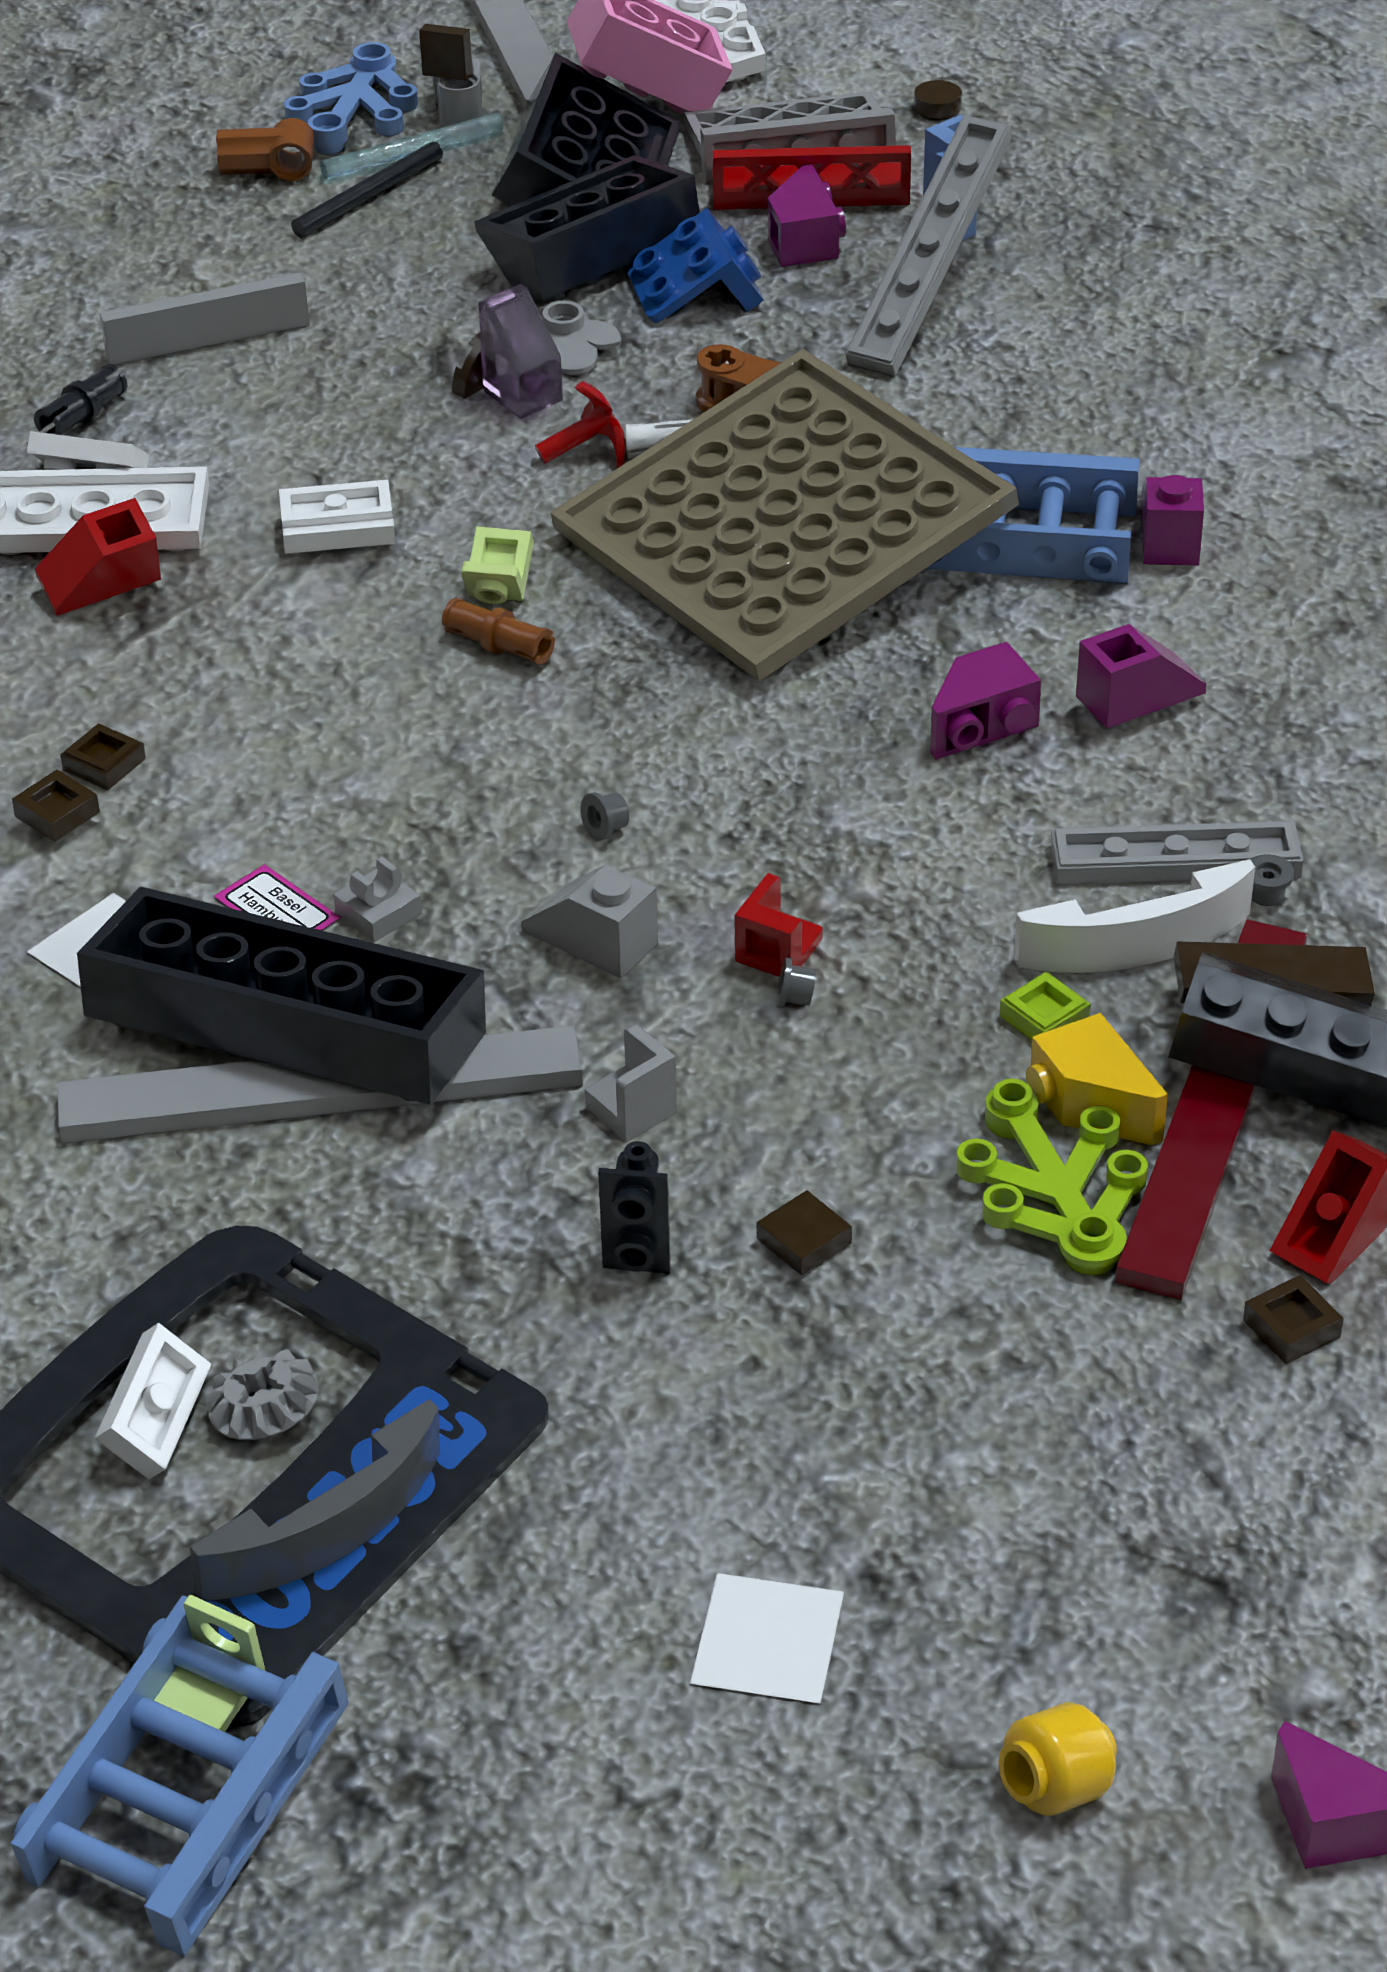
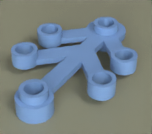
[284,42,418,154]

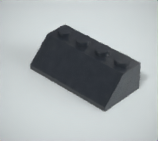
[474,155,700,302]
[1168,952,1387,1127]

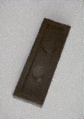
[1173,941,1375,1005]

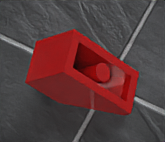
[1269,1130,1387,1284]

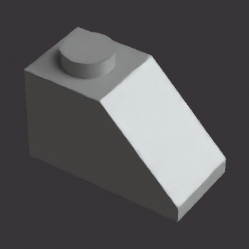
[521,864,658,978]

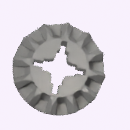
[204,1349,319,1440]

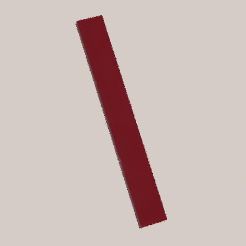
[1115,919,1308,1300]

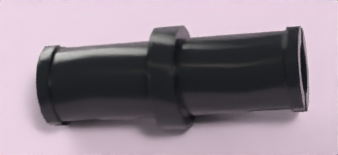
[34,364,128,435]

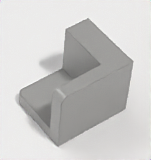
[584,1024,677,1143]

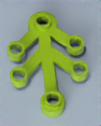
[956,1078,1148,1275]

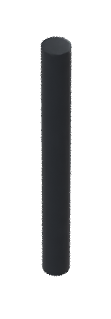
[291,141,443,238]

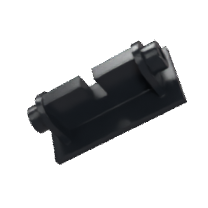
[598,1141,671,1274]

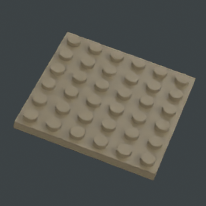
[550,349,1019,682]

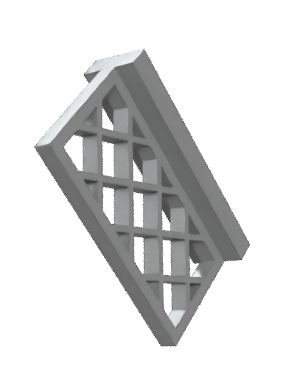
[684,92,896,182]

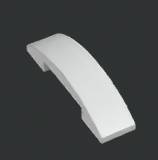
[1014,859,1255,973]

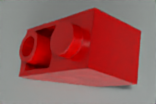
[35,498,161,616]

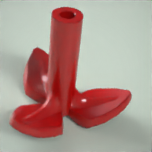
[534,381,626,468]

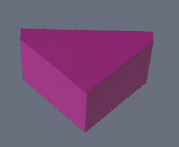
[1271,1721,1387,1869]

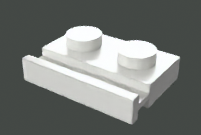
[279,480,396,554]

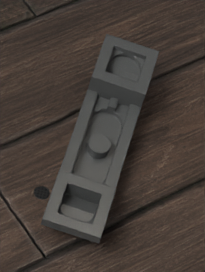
[189,1399,440,1601]

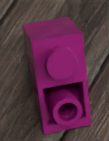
[768,164,846,267]
[1076,624,1207,729]
[930,641,1041,760]

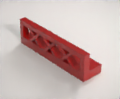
[712,145,911,210]

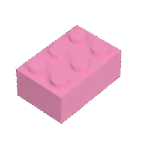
[566,0,733,115]

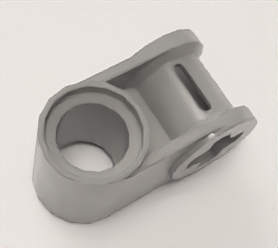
[432,57,483,134]

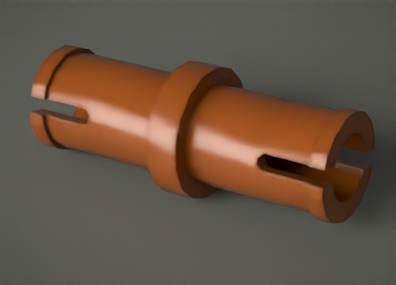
[441,598,555,665]

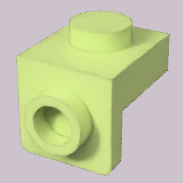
[461,526,534,604]

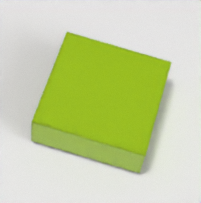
[999,972,1091,1040]

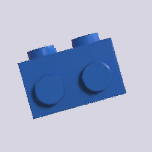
[627,208,764,323]

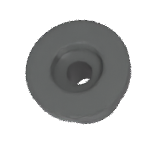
[580,792,629,841]
[1250,854,1294,906]
[776,957,816,1008]

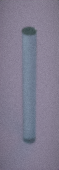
[320,112,503,180]

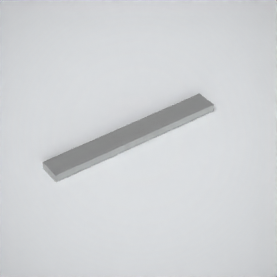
[58,1026,583,1143]

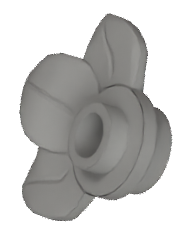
[519,301,621,376]

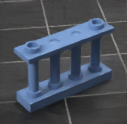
[926,447,1140,583]
[10,1595,349,1957]

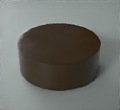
[914,80,962,120]

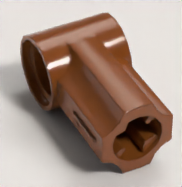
[216,118,315,181]

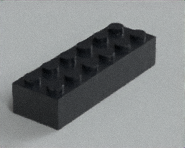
[77,886,486,1105]

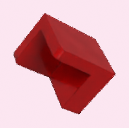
[734,873,823,977]

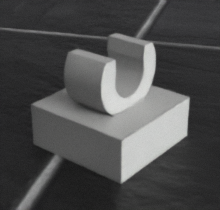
[333,857,422,942]

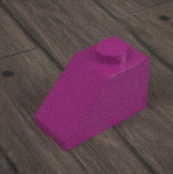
[1141,475,1204,566]

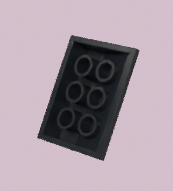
[491,52,682,207]

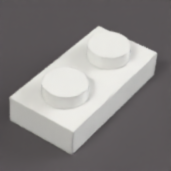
[27,431,150,470]
[95,1323,211,1479]

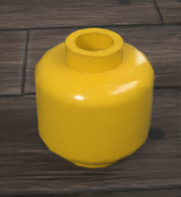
[998,1702,1117,1816]

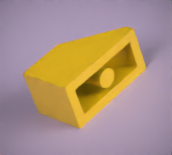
[1026,1013,1168,1145]

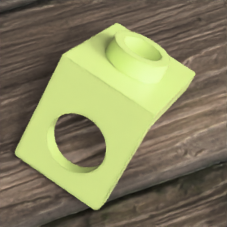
[154,1595,266,1732]

